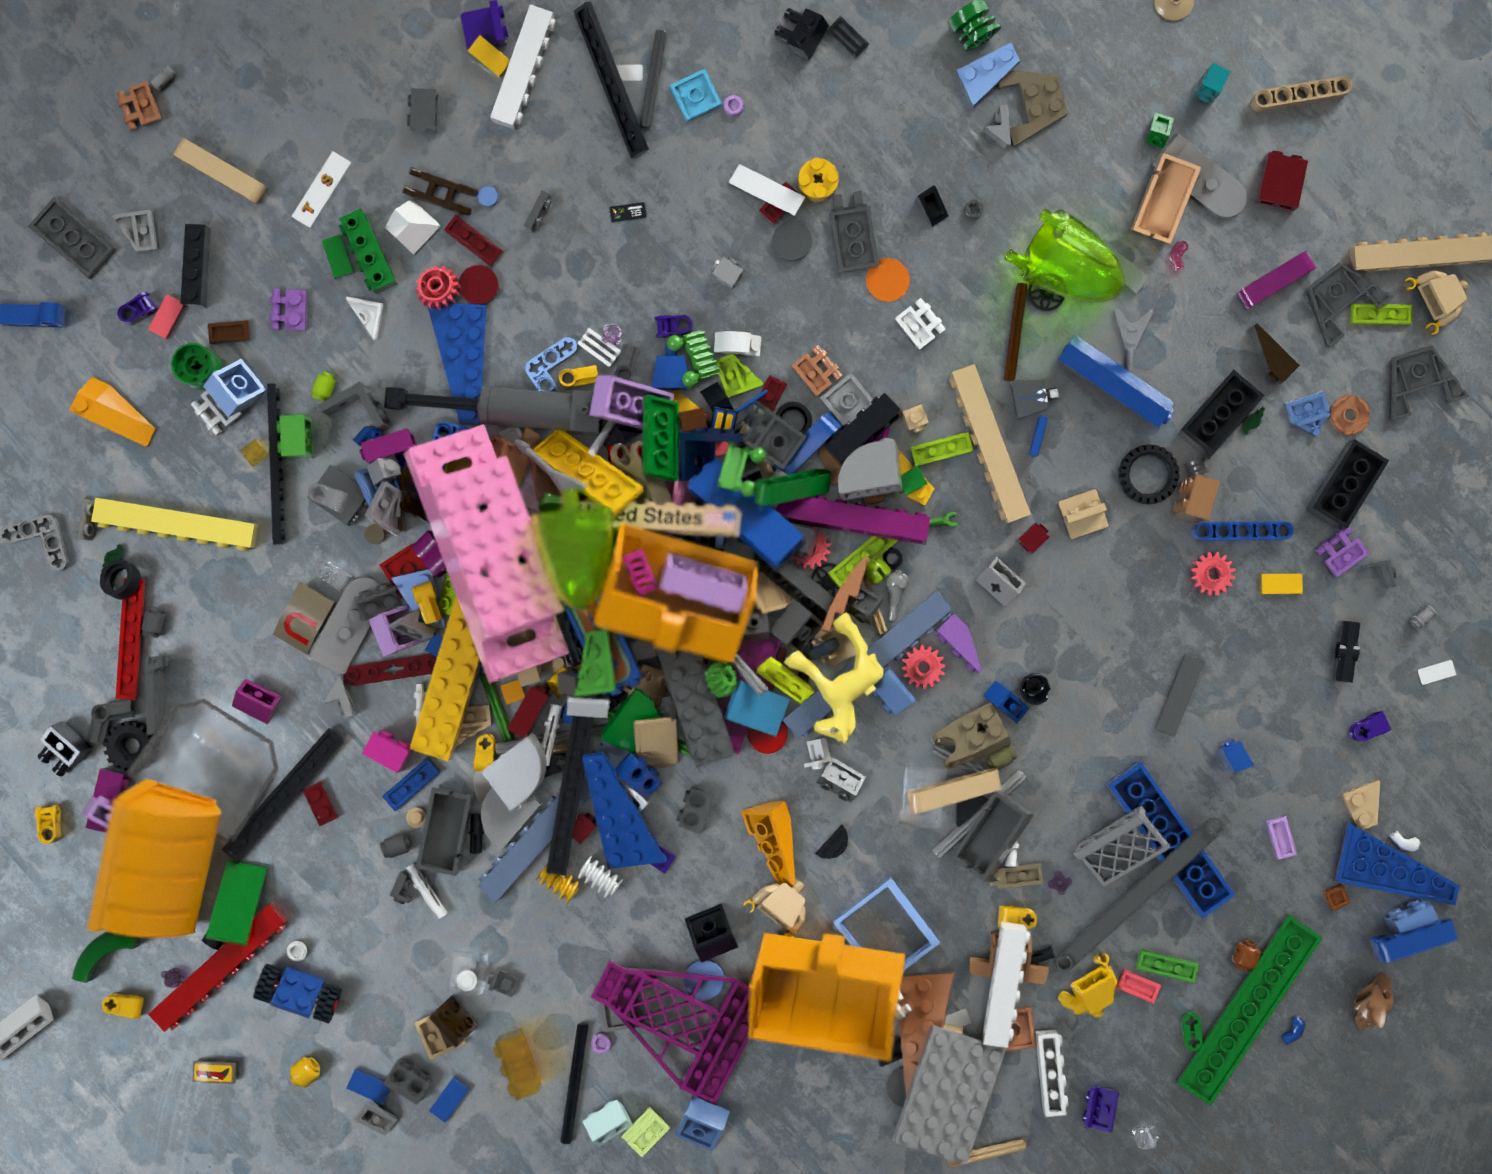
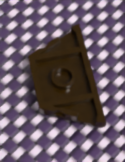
[400,464,431,527]

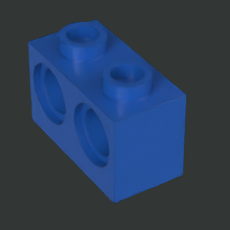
[615,753,663,800]

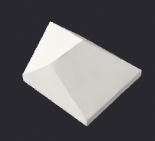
[385,199,441,255]

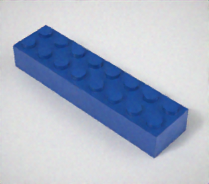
[1105,761,1235,919]

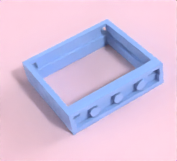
[833,876,940,971]

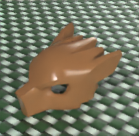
[1354,972,1394,1031]

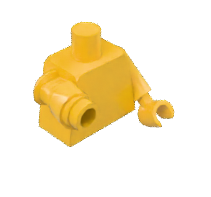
[1058,953,1118,1017]

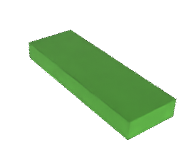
[1135,949,1199,983]

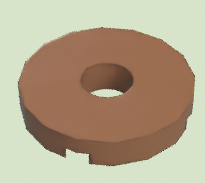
[1329,395,1370,435]

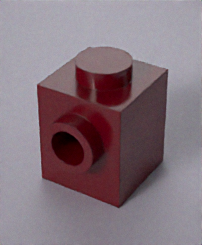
[1016,523,1050,555]
[573,812,598,844]

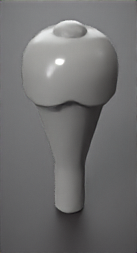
[886,570,909,622]

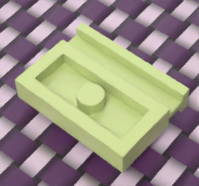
[621,1106,670,1157]

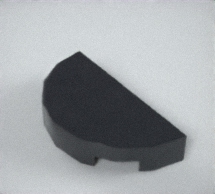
[815,824,848,859]

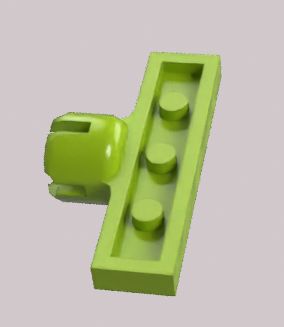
[827,536,899,589]

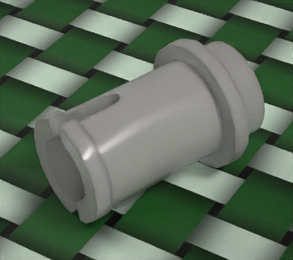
[150,65,176,91]
[1410,605,1437,630]

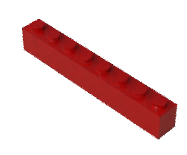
[148,903,288,1032]

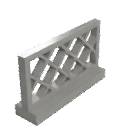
[1074,806,1170,887]

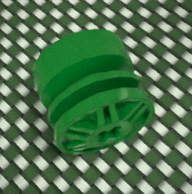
[947,0,1001,51]
[171,343,223,391]

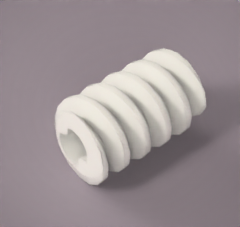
[578,856,623,899]

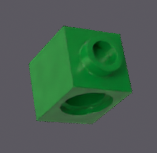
[899,466,927,496]

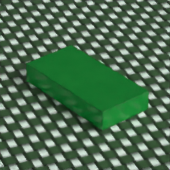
[322,234,354,279]

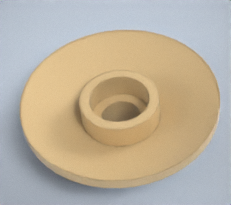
[1154,0,1194,21]

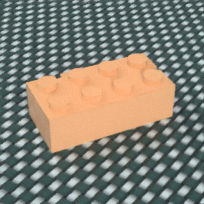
[1130,153,1201,244]

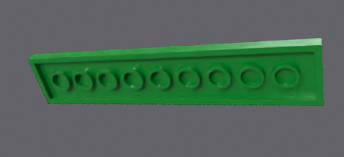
[1176,914,1322,1106]

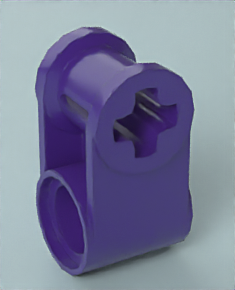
[117,291,159,325]
[654,315,694,338]
[1349,711,1391,741]

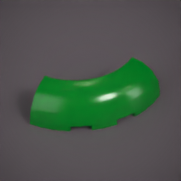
[71,931,141,983]

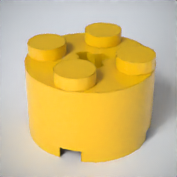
[798,158,839,203]

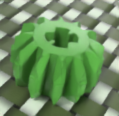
[705,662,738,697]

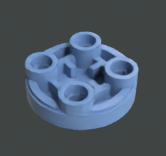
[684,959,724,1000]

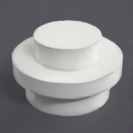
[287,941,307,961]
[457,970,477,991]

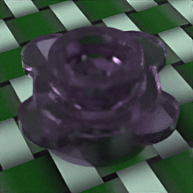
[601,324,622,345]
[1048,871,1072,895]
[161,968,185,988]

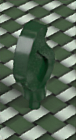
[1242,407,1265,435]
[101,544,124,572]

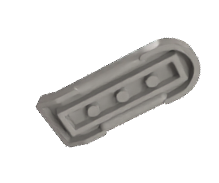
[1152,134,1247,219]
[308,576,379,676]

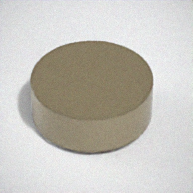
[364,524,386,544]

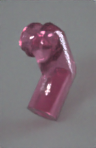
[1170,240,1188,271]

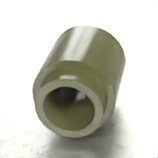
[985,745,1017,770]

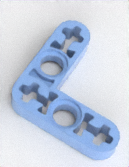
[525,337,577,392]

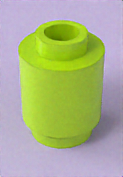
[311,371,337,401]

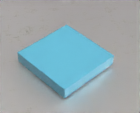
[669,69,722,123]

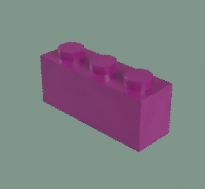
[85,768,130,833]

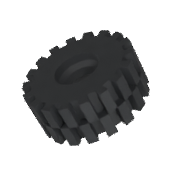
[103,721,159,772]

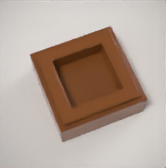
[1323,884,1350,911]

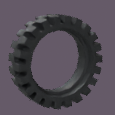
[1118,444,1180,504]

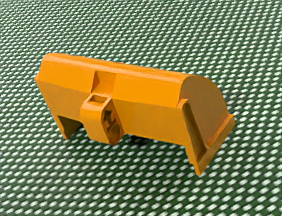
[594,523,759,664]
[87,779,221,938]
[748,933,905,1061]

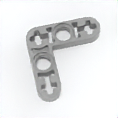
[0,515,69,571]

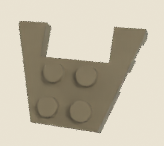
[997,71,1067,147]

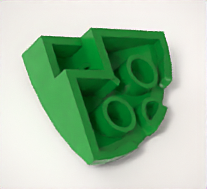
[600,687,662,753]

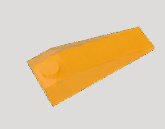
[69,377,156,447]
[741,801,795,885]

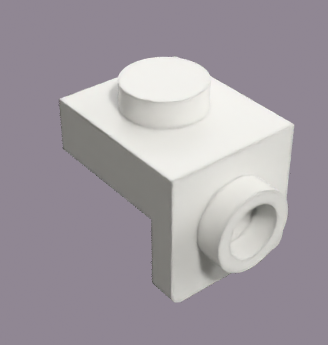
[804,737,831,770]

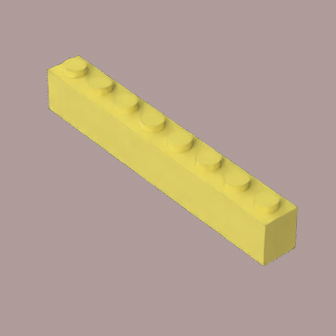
[91,498,259,551]

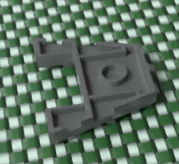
[1307,262,1393,347]
[1391,345,1469,421]

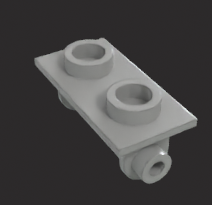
[72,499,95,541]

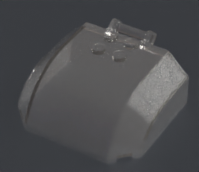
[127,699,279,842]

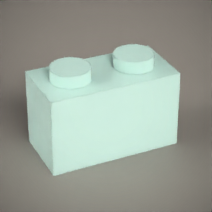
[583,1100,633,1147]

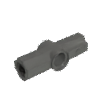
[614,344,640,381]

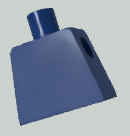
[651,344,690,390]

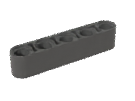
[753,553,834,620]

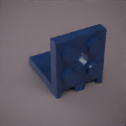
[679,428,742,481]

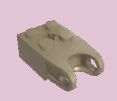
[610,442,672,505]
[931,702,1011,769]

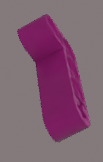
[1237,250,1317,309]

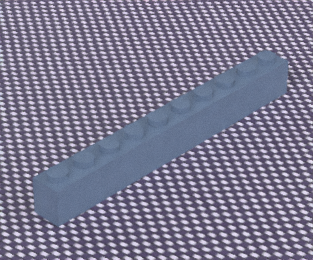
[782,591,952,739]
[477,740,630,903]

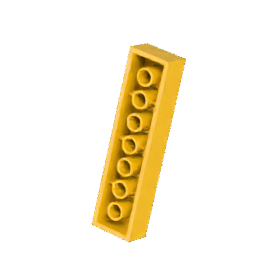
[410,596,481,761]

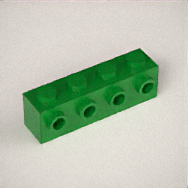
[339,208,398,294]

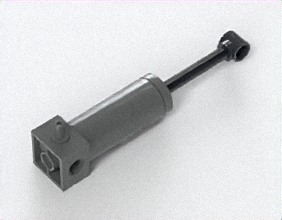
[384,386,602,436]

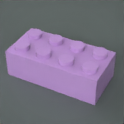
[589,375,674,430]
[660,552,747,613]

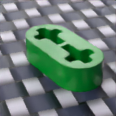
[1181,1012,1203,1051]

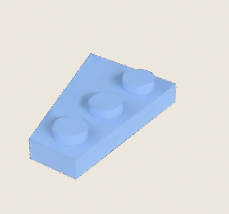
[957,43,1020,107]
[391,569,446,629]

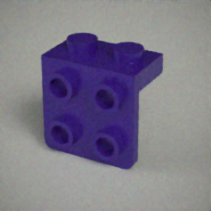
[461,0,509,50]

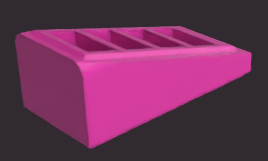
[622,549,658,596]

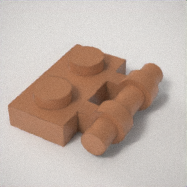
[116,81,162,131]
[791,345,843,397]

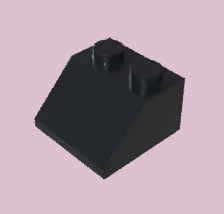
[685,904,738,963]

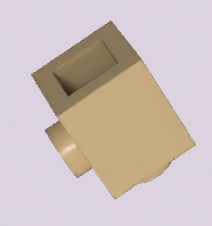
[902,404,929,433]

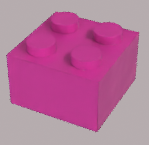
[361,730,414,773]

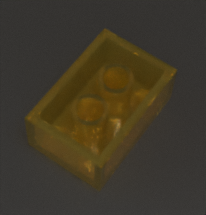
[493,1028,542,1101]

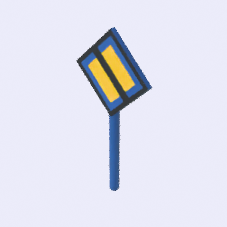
[709,390,768,433]

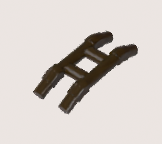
[402,167,478,216]

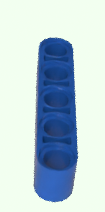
[1191,521,1294,541]

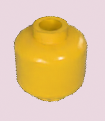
[289,1057,320,1088]

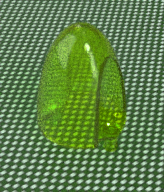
[1004,208,1125,303]
[531,489,613,610]

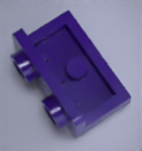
[1083,1086,1120,1133]

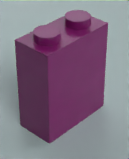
[360,428,417,464]

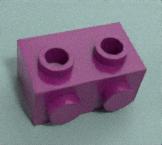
[232,679,281,724]

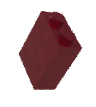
[1255,151,1308,211]
[507,684,552,738]

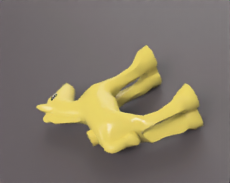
[784,612,884,744]

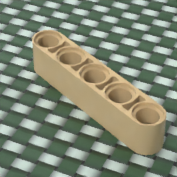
[1251,76,1352,112]
[172,138,267,204]
[906,768,1001,814]

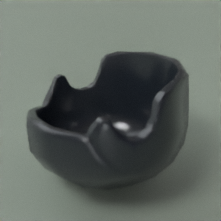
[1020,673,1051,705]

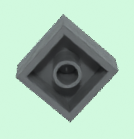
[770,600,824,653]

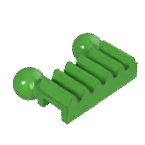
[667,330,720,387]
[717,442,766,497]

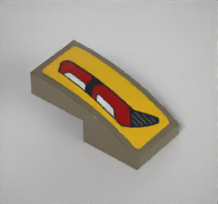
[192,1060,236,1084]

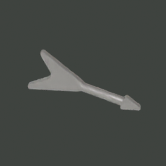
[1114,307,1153,373]
[514,439,587,513]

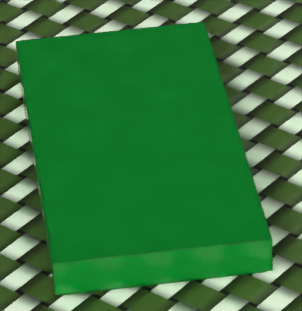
[642,395,679,482]
[206,861,268,946]

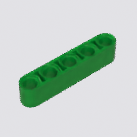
[755,469,831,505]

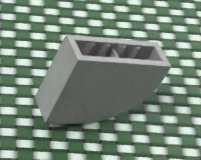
[838,438,903,501]
[482,733,546,811]
[481,787,542,851]

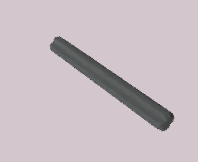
[640,30,666,128]

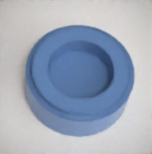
[478,186,498,207]

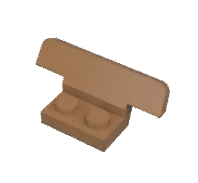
[490,428,540,488]
[969,932,1049,984]

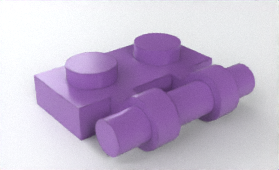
[269,289,307,331]
[1315,527,1370,577]

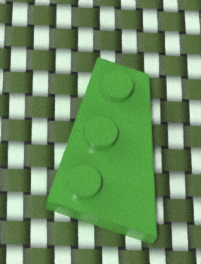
[574,630,616,697]

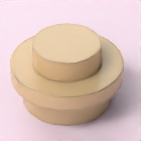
[406,808,426,828]

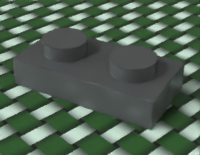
[523,190,552,233]

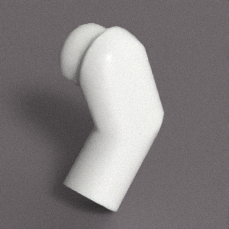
[1389,831,1421,852]

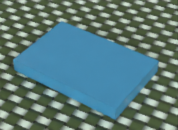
[724,680,790,736]

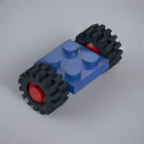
[253,963,342,1024]

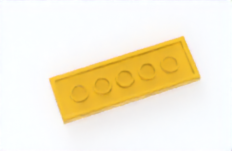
[533,430,644,517]

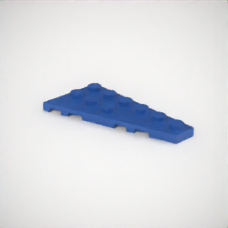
[427,303,487,425]
[582,752,667,869]
[1335,822,1460,905]

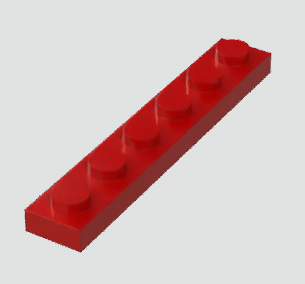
[115,578,146,700]

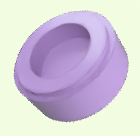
[724,95,744,116]
[591,1032,611,1054]

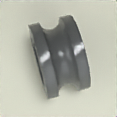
[965,200,983,219]

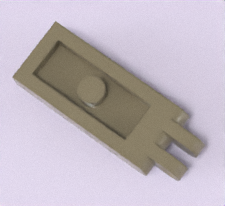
[988,863,1044,889]

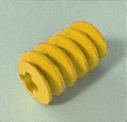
[535,864,579,904]

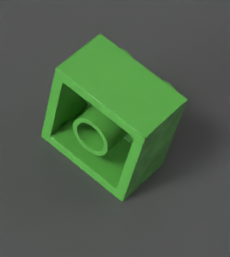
[277,415,313,460]

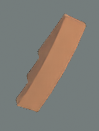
[822,557,868,634]

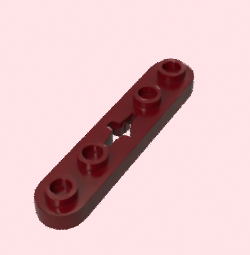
[343,654,437,686]

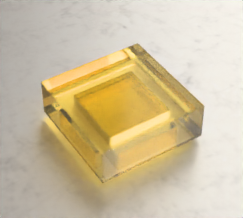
[240,438,269,467]

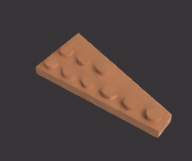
[898,973,955,1097]

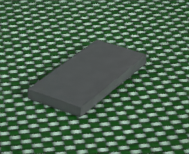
[28,196,116,279]

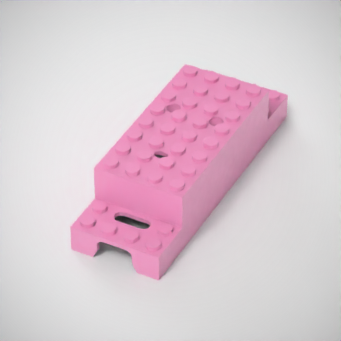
[404,425,569,683]

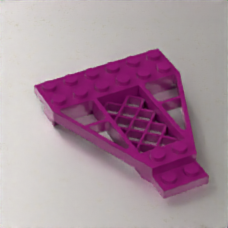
[590,960,751,1104]

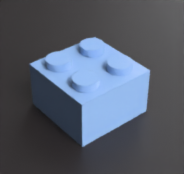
[203,359,266,418]

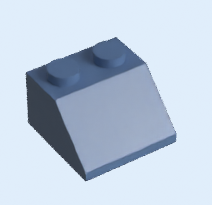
[872,668,916,715]
[675,1096,730,1151]

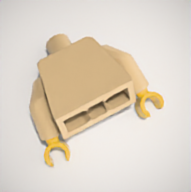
[1404,270,1468,335]
[743,880,806,937]

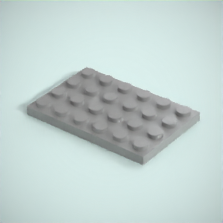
[892,1024,1006,1165]

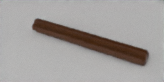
[1004,283,1028,382]

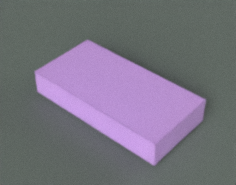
[1266,816,1297,860]

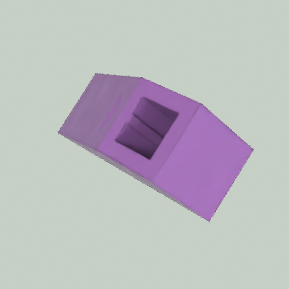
[936,613,982,673]

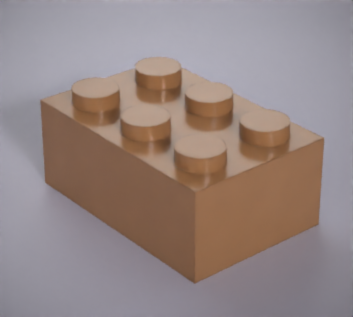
[1172,474,1220,524]

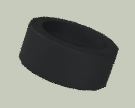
[775,401,812,434]
[100,559,141,600]

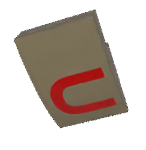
[273,582,337,655]

